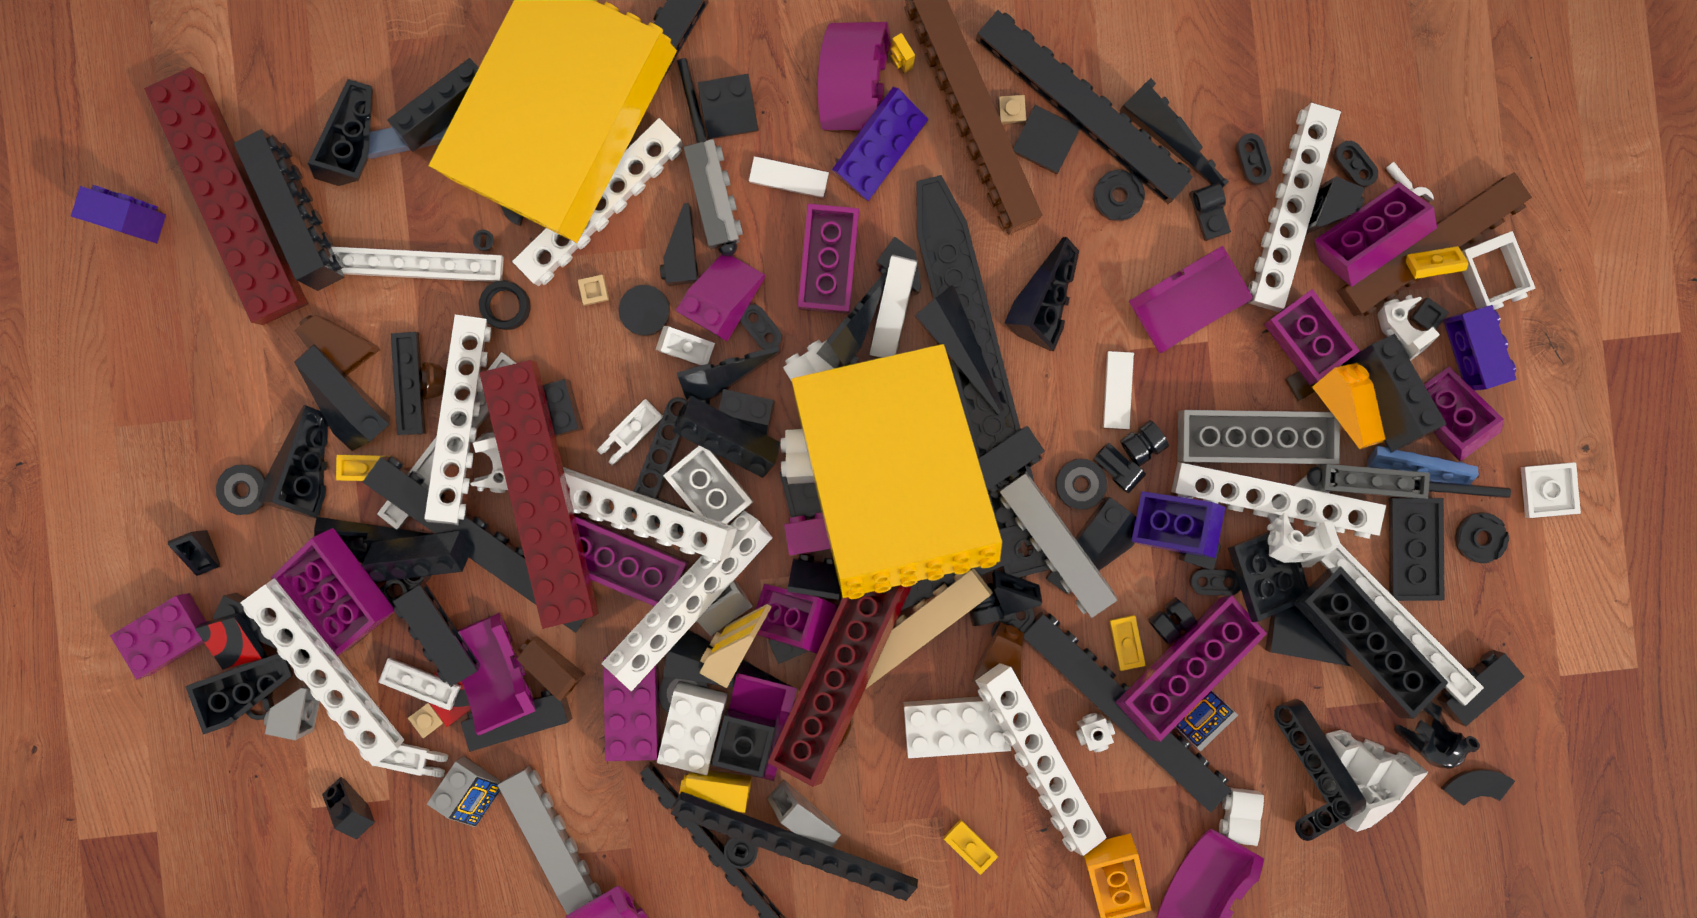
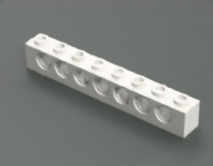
[1248,103,1341,312]
[512,118,683,286]
[425,314,492,525]
[1171,462,1386,539]
[563,467,737,563]
[601,510,773,691]
[240,578,404,766]
[975,663,1107,856]

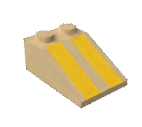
[700,604,772,688]

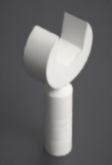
[1385,162,1434,202]

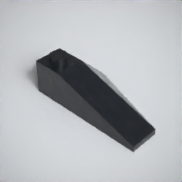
[308,79,373,186]
[1004,237,1079,351]
[816,272,887,369]
[294,344,390,451]
[677,346,781,404]
[258,405,328,518]
[1046,497,1136,594]
[185,654,293,735]

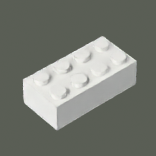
[903,696,1011,758]

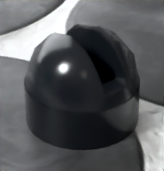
[473,230,494,251]

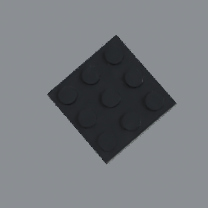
[1228,531,1309,622]

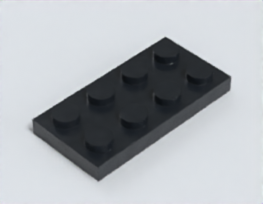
[1389,498,1445,601]

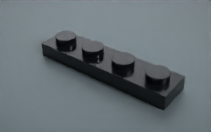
[391,332,426,435]

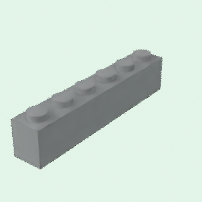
[999,471,1117,618]
[498,765,602,915]

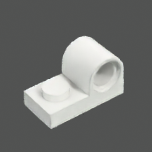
[655,326,715,365]

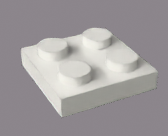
[1521,463,1581,518]

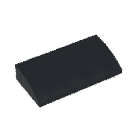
[1265,606,1352,667]

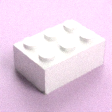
[663,446,754,524]
[657,681,728,775]

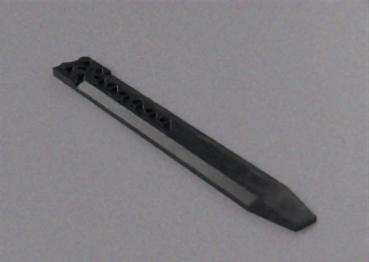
[916,175,1050,578]

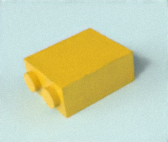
[679,770,752,813]

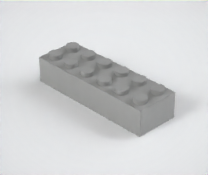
[1177,410,1340,464]

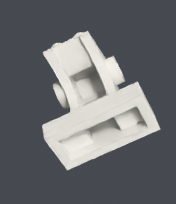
[1377,295,1440,361]
[470,431,508,493]
[1267,513,1341,567]

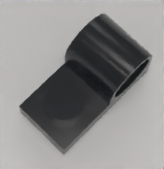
[1189,183,1231,241]

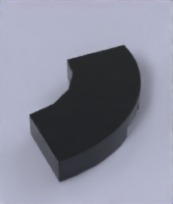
[1441,769,1515,806]

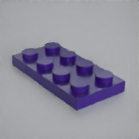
[832,87,929,201]

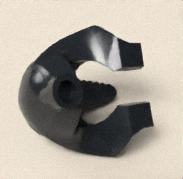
[1394,701,1480,769]

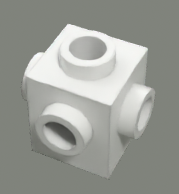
[1076,713,1115,752]

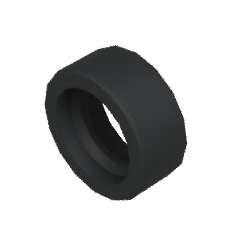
[479,280,531,330]

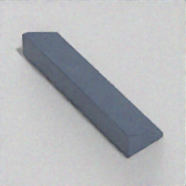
[368,124,450,159]

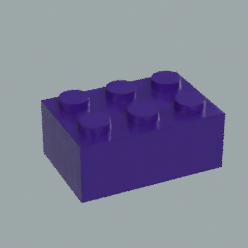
[71,184,166,244]
[1443,305,1517,391]
[1131,491,1226,558]

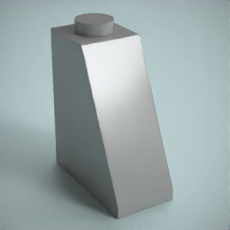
[767,780,841,847]

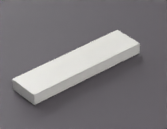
[869,255,918,358]

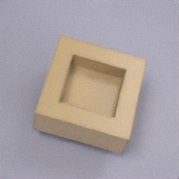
[998,95,1026,124]
[578,275,610,306]
[408,703,443,738]

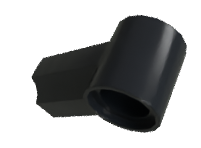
[1093,443,1146,494]

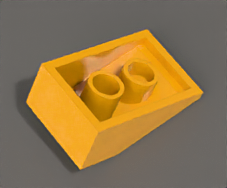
[1312,363,1385,449]
[1084,833,1151,918]

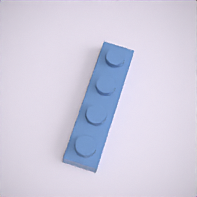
[1367,446,1479,485]

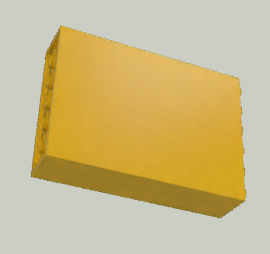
[429,0,677,243]
[791,344,1002,599]

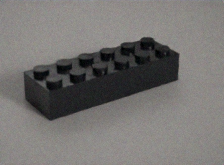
[234,129,345,291]
[1294,566,1448,719]

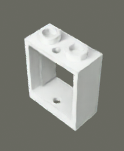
[1462,231,1535,310]

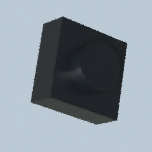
[1410,297,1449,331]

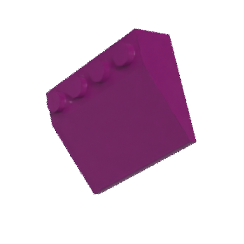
[271,528,395,657]

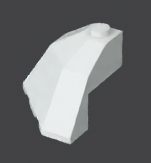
[1325,730,1428,832]

